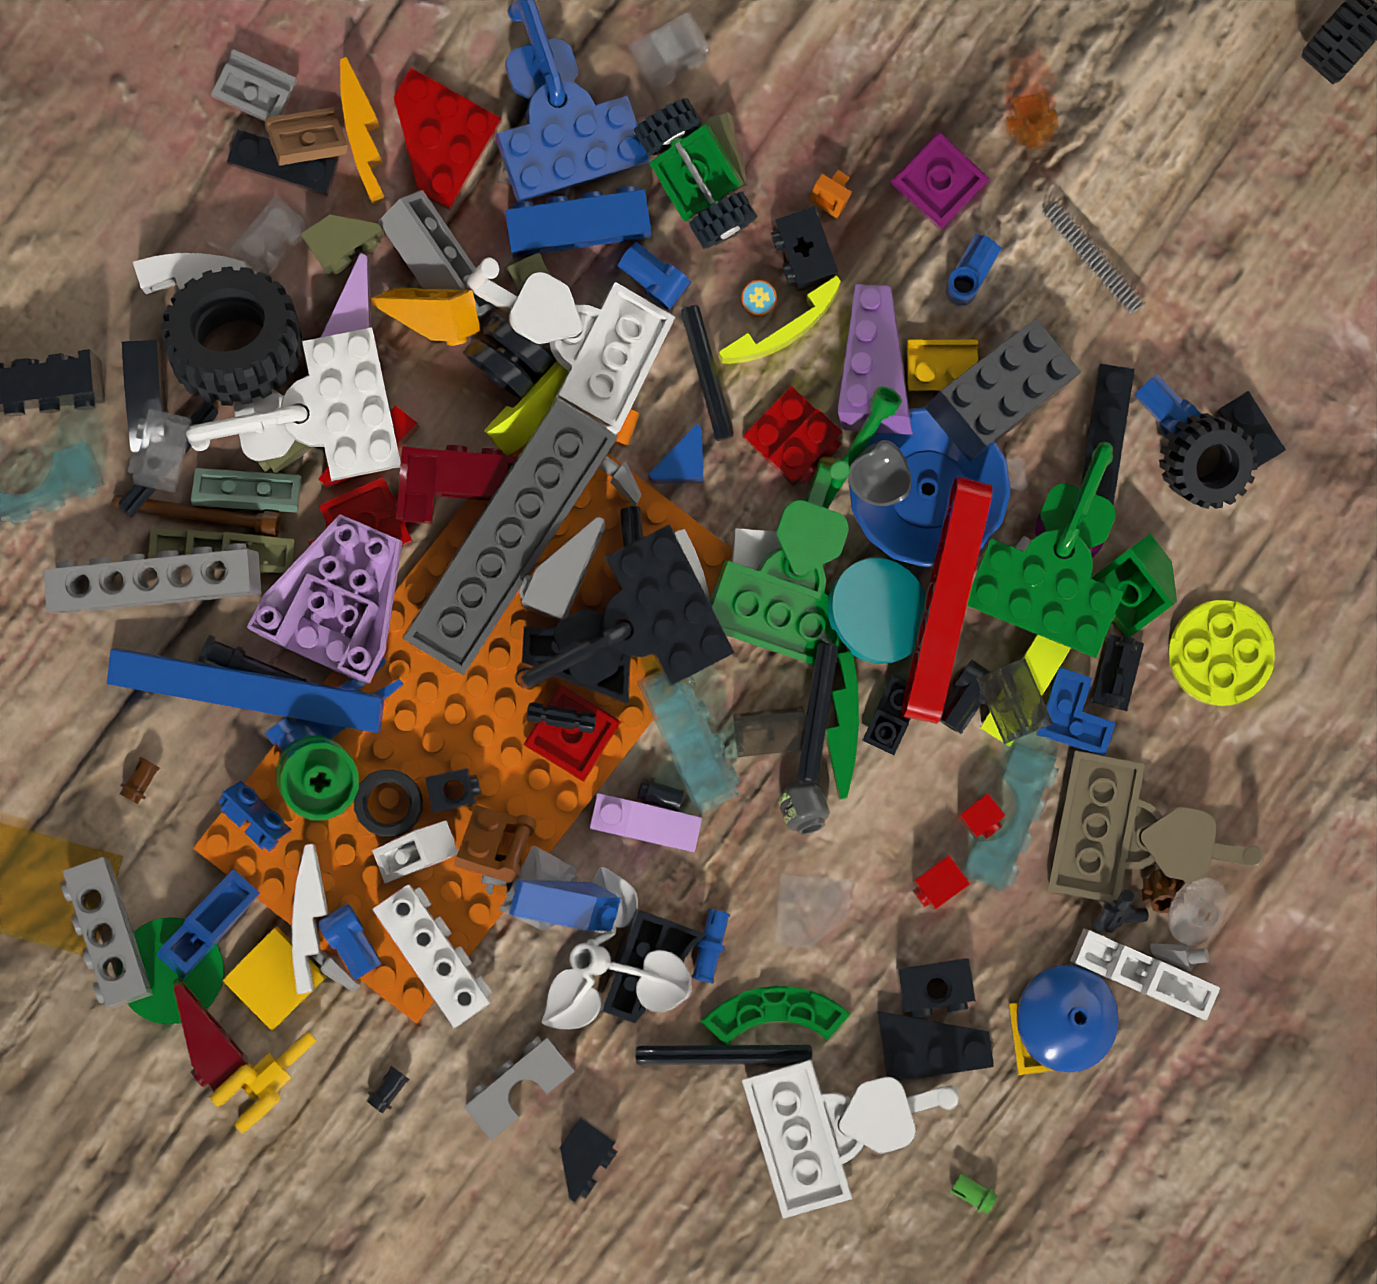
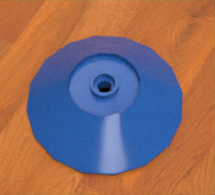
[848,407,1011,567]

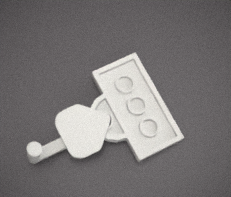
[466,258,675,434]
[186,327,400,481]
[742,1059,960,1219]

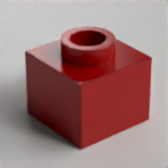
[957,793,1006,839]

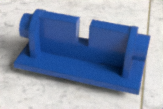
[218,781,292,852]

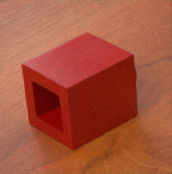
[912,855,970,910]

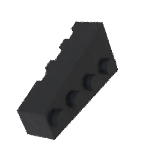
[0,349,105,417]

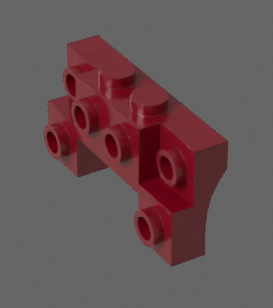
[396,445,517,524]

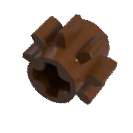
[1141,869,1186,913]

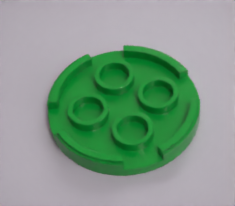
[116,917,225,1025]

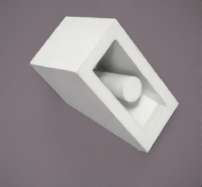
[372,821,458,884]

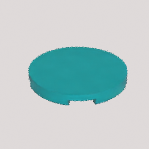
[828,558,927,664]

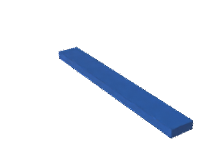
[107,648,385,733]

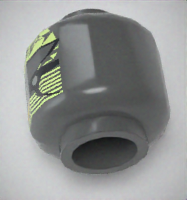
[778,780,830,835]

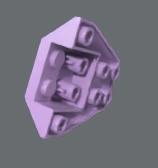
[247,514,402,683]

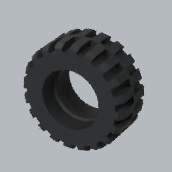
[161,266,303,406]

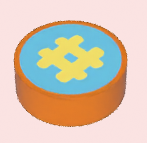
[741,280,777,317]

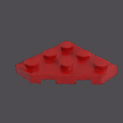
[393,68,502,211]

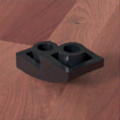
[862,675,911,755]

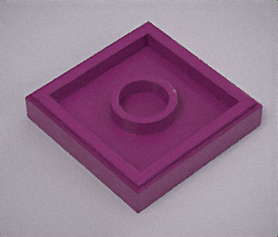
[891,131,990,230]

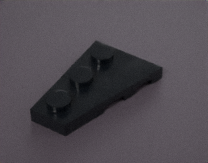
[877,1011,994,1081]

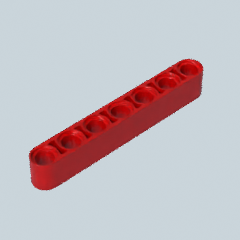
[901,477,993,724]

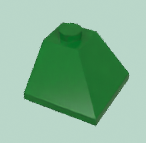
[1091,533,1177,637]

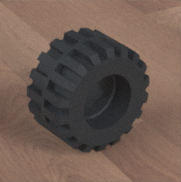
[1301,0,1377,85]
[1159,413,1258,509]

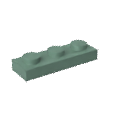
[191,468,302,513]

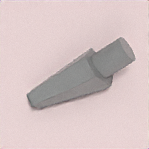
[599,456,641,507]
[1150,943,1209,971]
[311,949,361,992]

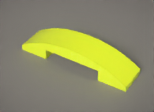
[718,276,841,363]
[484,337,577,456]

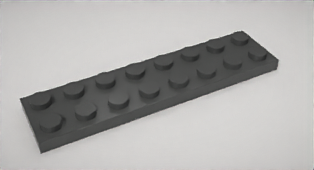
[403,396,618,675]

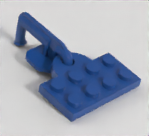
[495,0,650,203]

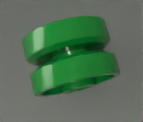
[275,735,359,820]

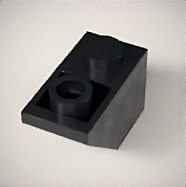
[560,1116,618,1202]

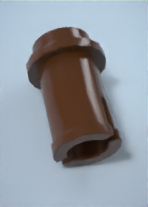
[119,757,160,804]

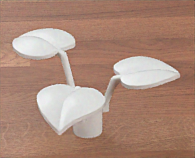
[542,867,691,1029]

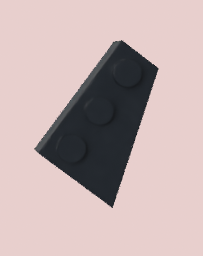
[522,627,631,705]
[600,908,706,1023]

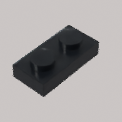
[1217,391,1286,467]

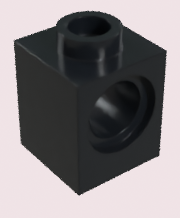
[425,768,482,814]

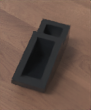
[122,340,167,453]

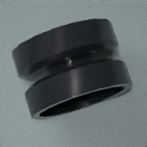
[463,313,554,400]

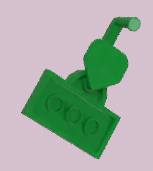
[967,442,1124,659]
[709,456,850,665]

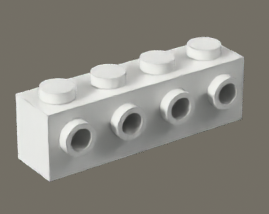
[373,884,493,1028]

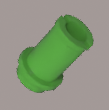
[950,1172,998,1214]

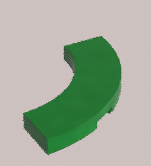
[700,986,851,1045]

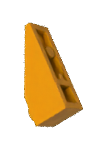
[371,288,480,346]

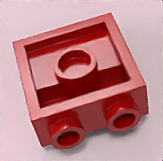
[743,386,843,486]

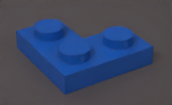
[1036,667,1116,756]

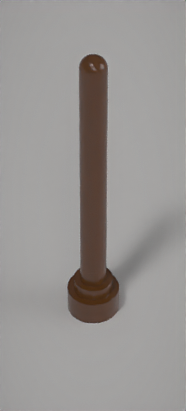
[112,495,281,537]

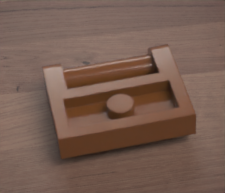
[454,804,536,882]

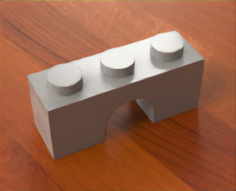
[464,1037,575,1140]

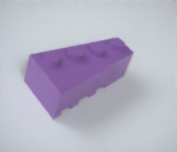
[838,284,913,435]

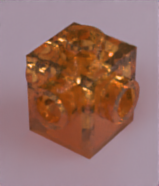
[1006,93,1058,150]

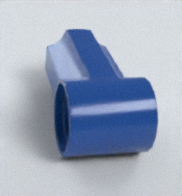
[946,234,1002,306]
[618,242,691,310]
[1134,374,1201,435]
[317,903,382,980]

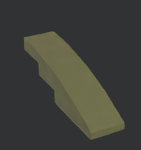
[148,527,295,574]

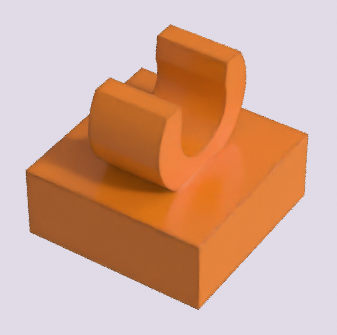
[808,170,852,219]

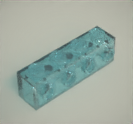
[637,670,740,813]

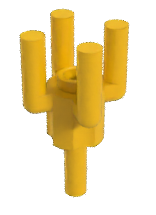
[209,1031,317,1134]

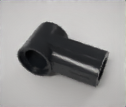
[940,659,1001,735]

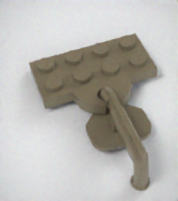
[1048,751,1264,903]

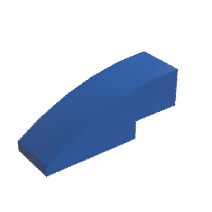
[157,869,260,980]

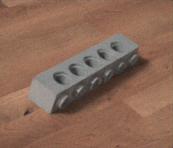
[44,544,261,614]

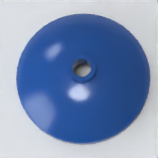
[1017,965,1119,1072]

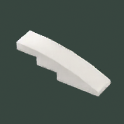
[292,844,329,994]
[1070,929,1220,1021]

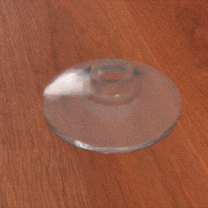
[1168,877,1228,945]

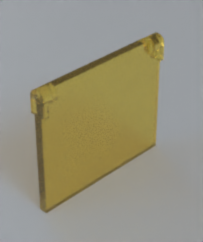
[0,823,123,956]

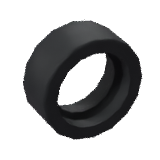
[354,769,423,837]

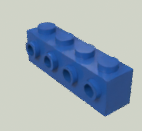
[505,186,651,258]

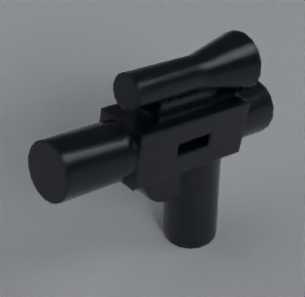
[1091,890,1149,933]

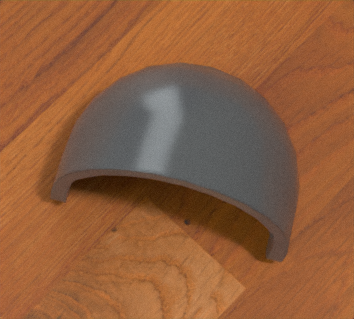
[848,440,912,506]

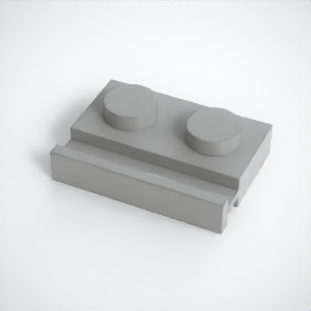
[211,49,298,122]

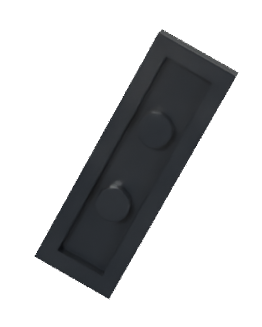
[227,129,339,196]

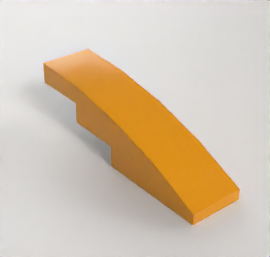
[340,57,385,206]

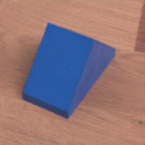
[648,424,703,484]

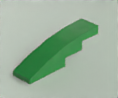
[825,652,859,800]

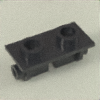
[1092,634,1144,712]

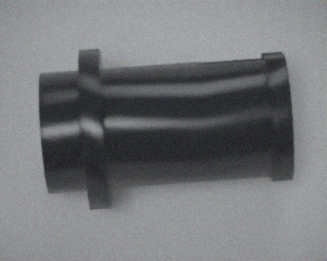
[637,777,684,812]
[366,1066,410,1114]

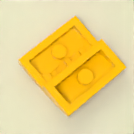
[222,927,327,1031]

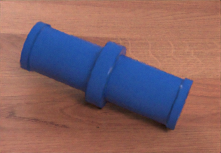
[691,909,731,984]

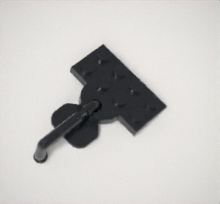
[515,525,735,689]

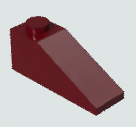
[173,977,248,1091]

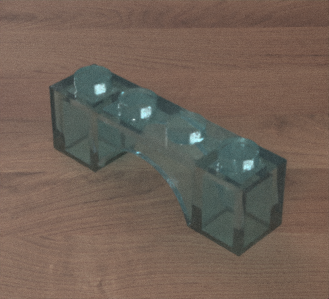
[0,441,106,525]
[962,743,1059,891]

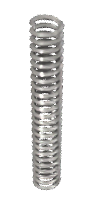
[1042,201,1146,314]

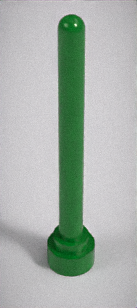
[822,386,902,509]

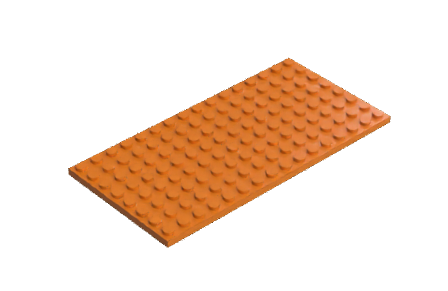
[193,444,732,1024]

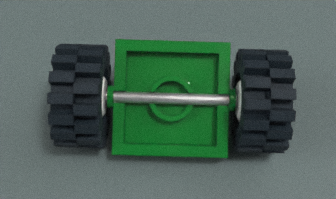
[634,98,758,249]

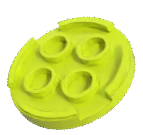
[1168,600,1275,706]

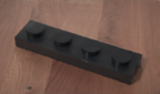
[1079,363,1135,506]

